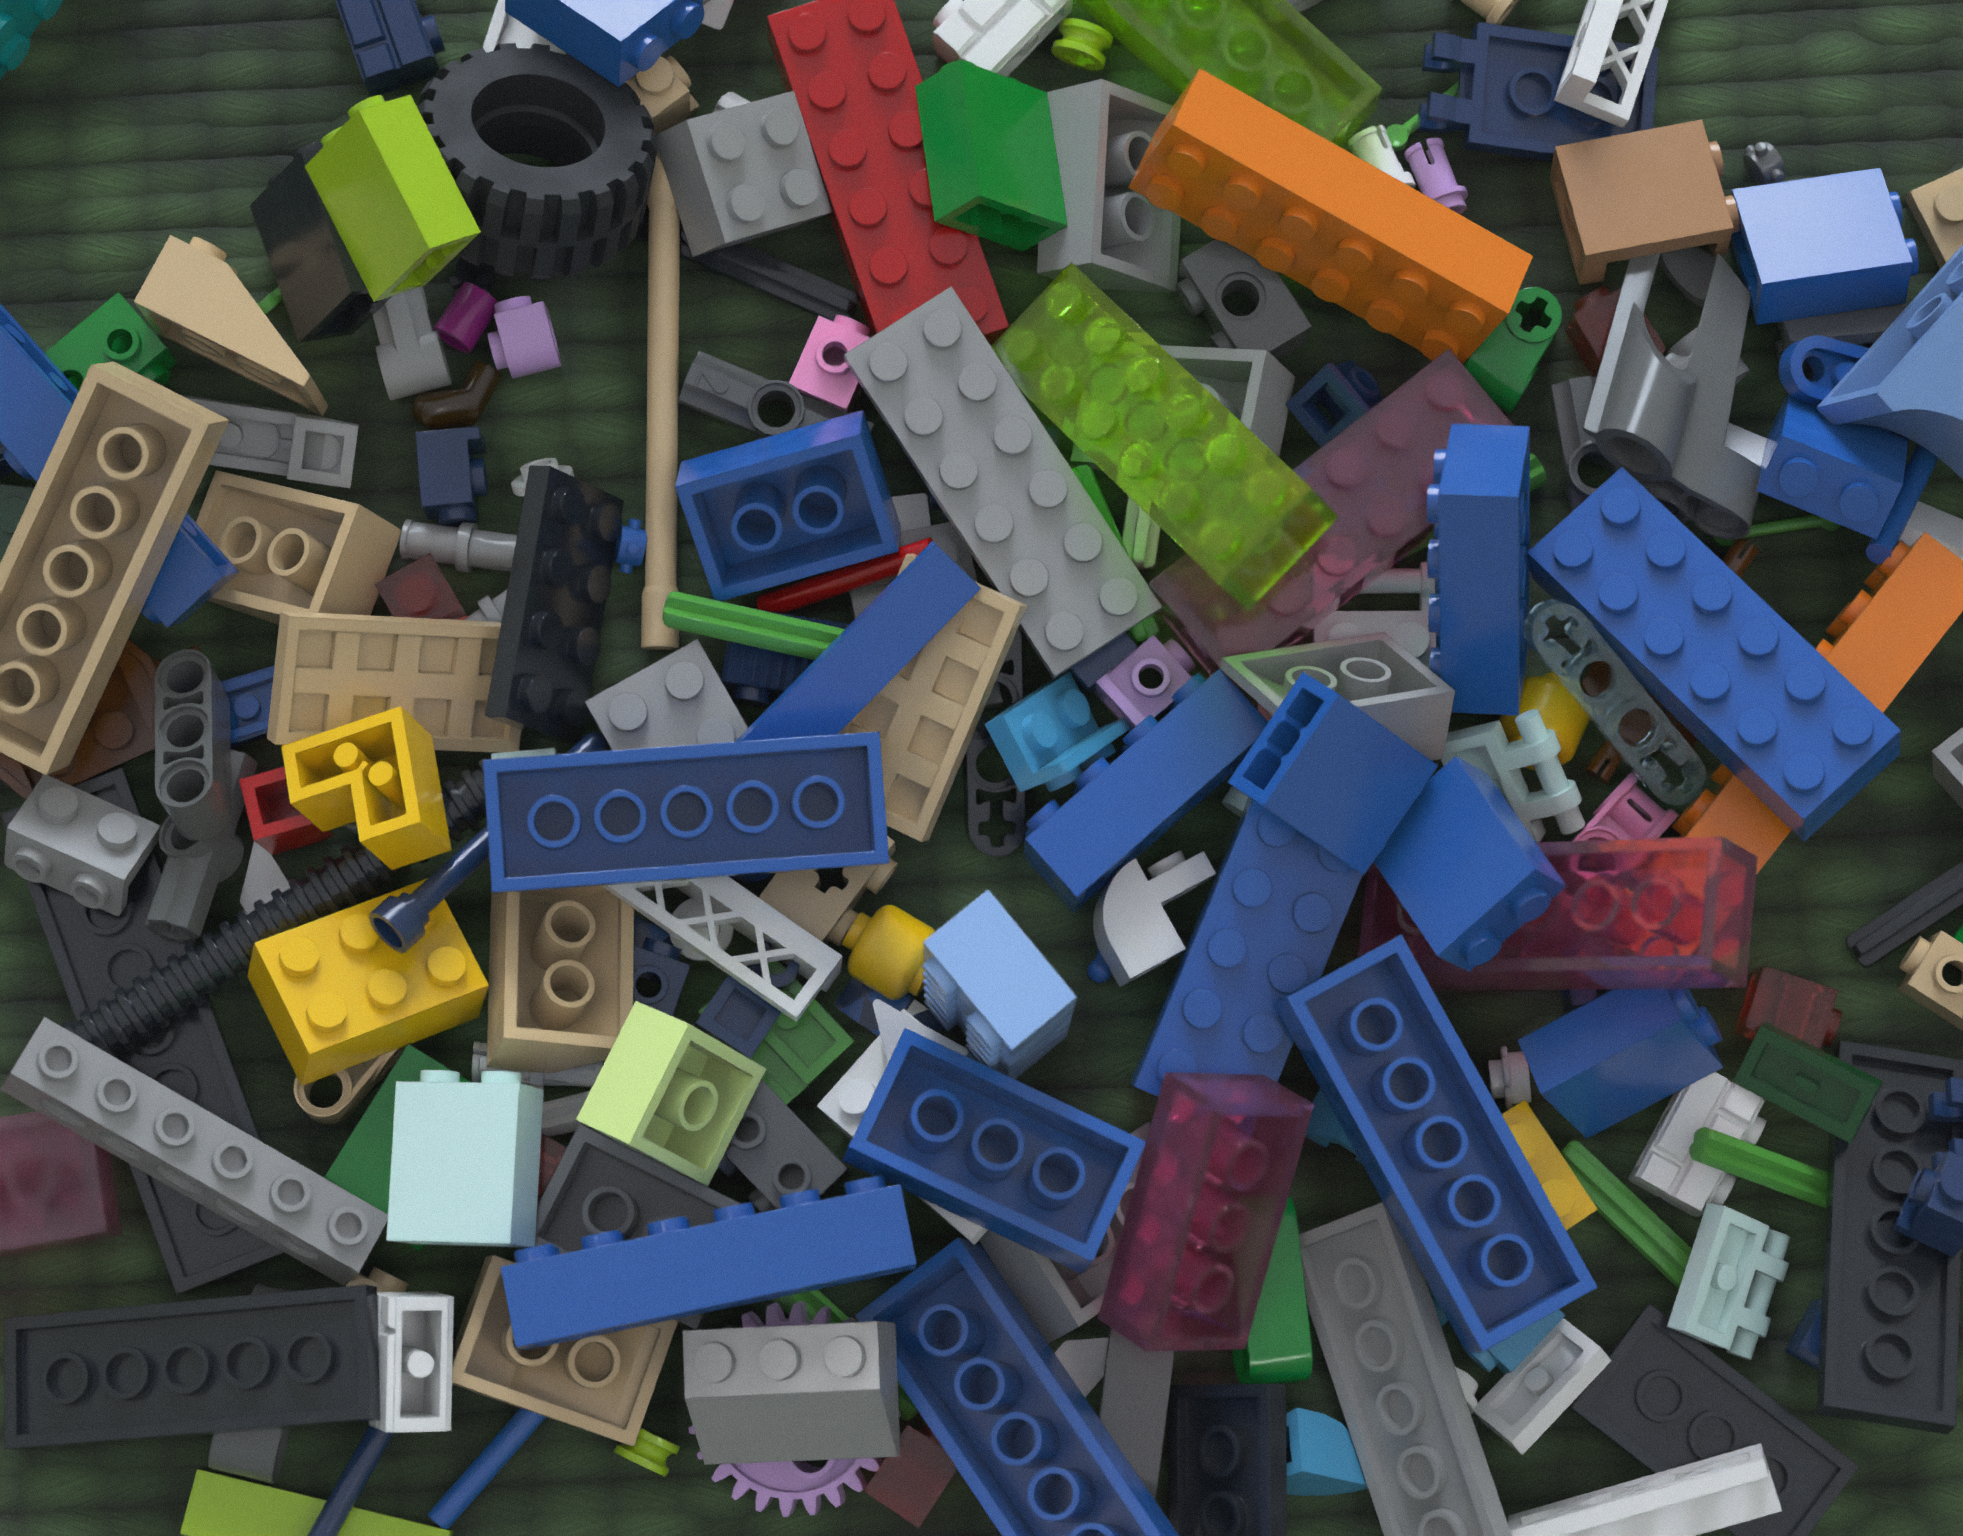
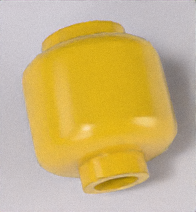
[1499,673,1591,770]
[842,904,935,1000]

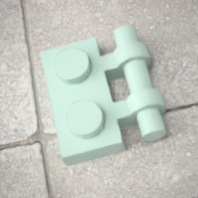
[1441,709,1585,844]
[1667,1202,1791,1360]

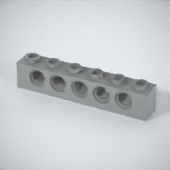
[0,1017,388,1285]

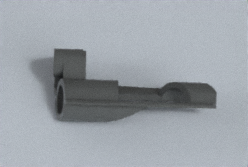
[1583,246,1761,540]

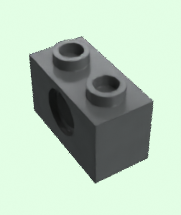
[1175,239,1312,360]

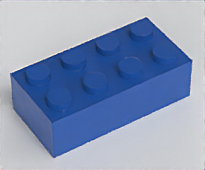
[1426,424,1530,716]
[1023,669,1268,913]
[842,1028,1146,1274]

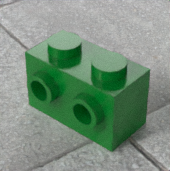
[45,292,178,391]

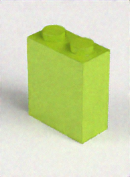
[305,94,481,302]

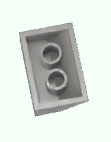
[1036,79,1181,293]
[683,1321,900,1465]

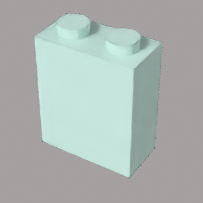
[386,1070,544,1248]

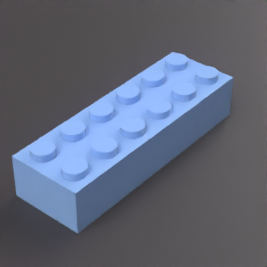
[921,890,1077,1079]

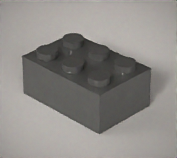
[535,1124,757,1330]

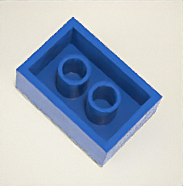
[675,410,901,601]

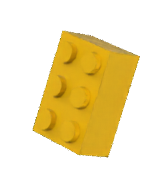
[247,878,489,1086]

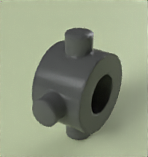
[1743,142,1786,185]

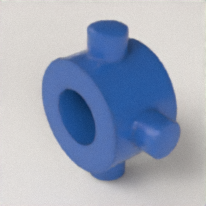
[614,518,647,574]

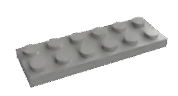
[844,287,1162,679]
[1299,1202,1512,1536]

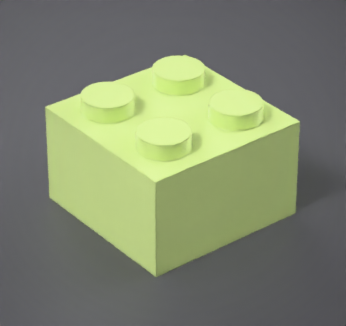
[576,1001,766,1186]

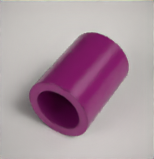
[433,282,498,354]

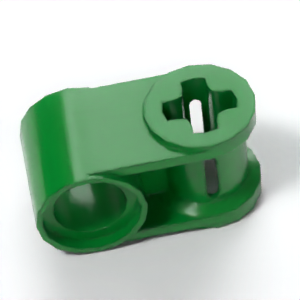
[1456,287,1562,414]

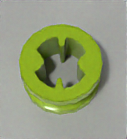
[1051,18,1113,71]
[614,1428,680,1477]

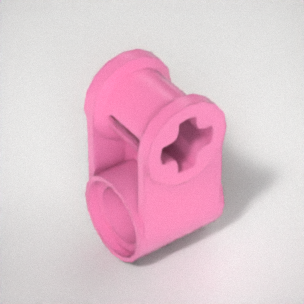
[1560,772,1679,894]

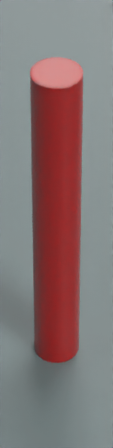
[757,537,933,614]

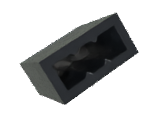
[250,142,392,343]

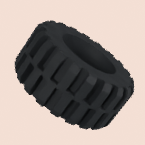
[417,43,657,279]

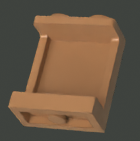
[1549,119,1739,285]

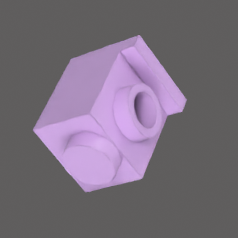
[1094,635,1196,732]

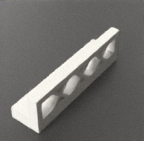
[1554,0,1668,128]
[602,877,842,1022]
[1508,1443,1782,1536]

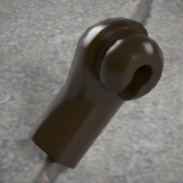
[412,361,502,431]

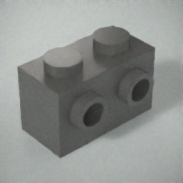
[718,1079,849,1212]

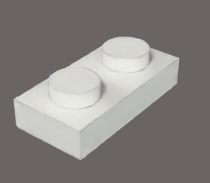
[1474,1318,1612,1455]

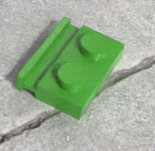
[698,961,855,1106]

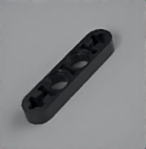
[963,627,1026,857]

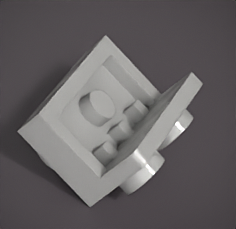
[4,774,161,916]

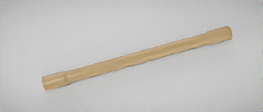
[641,148,680,650]

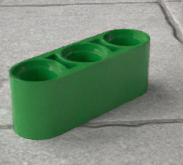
[1218,1193,1313,1384]

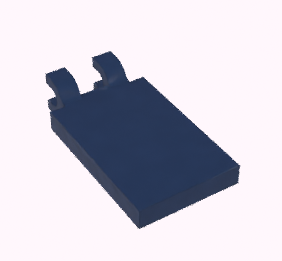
[1417,22,1659,161]

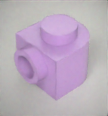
[487,296,562,379]

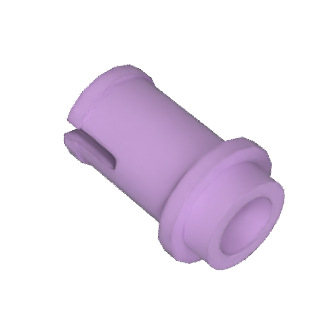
[1404,138,1468,214]

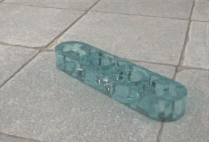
[1524,599,1706,805]

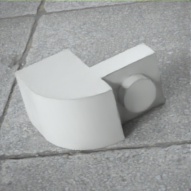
[1093,850,1216,987]

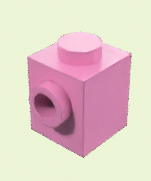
[789,315,870,413]

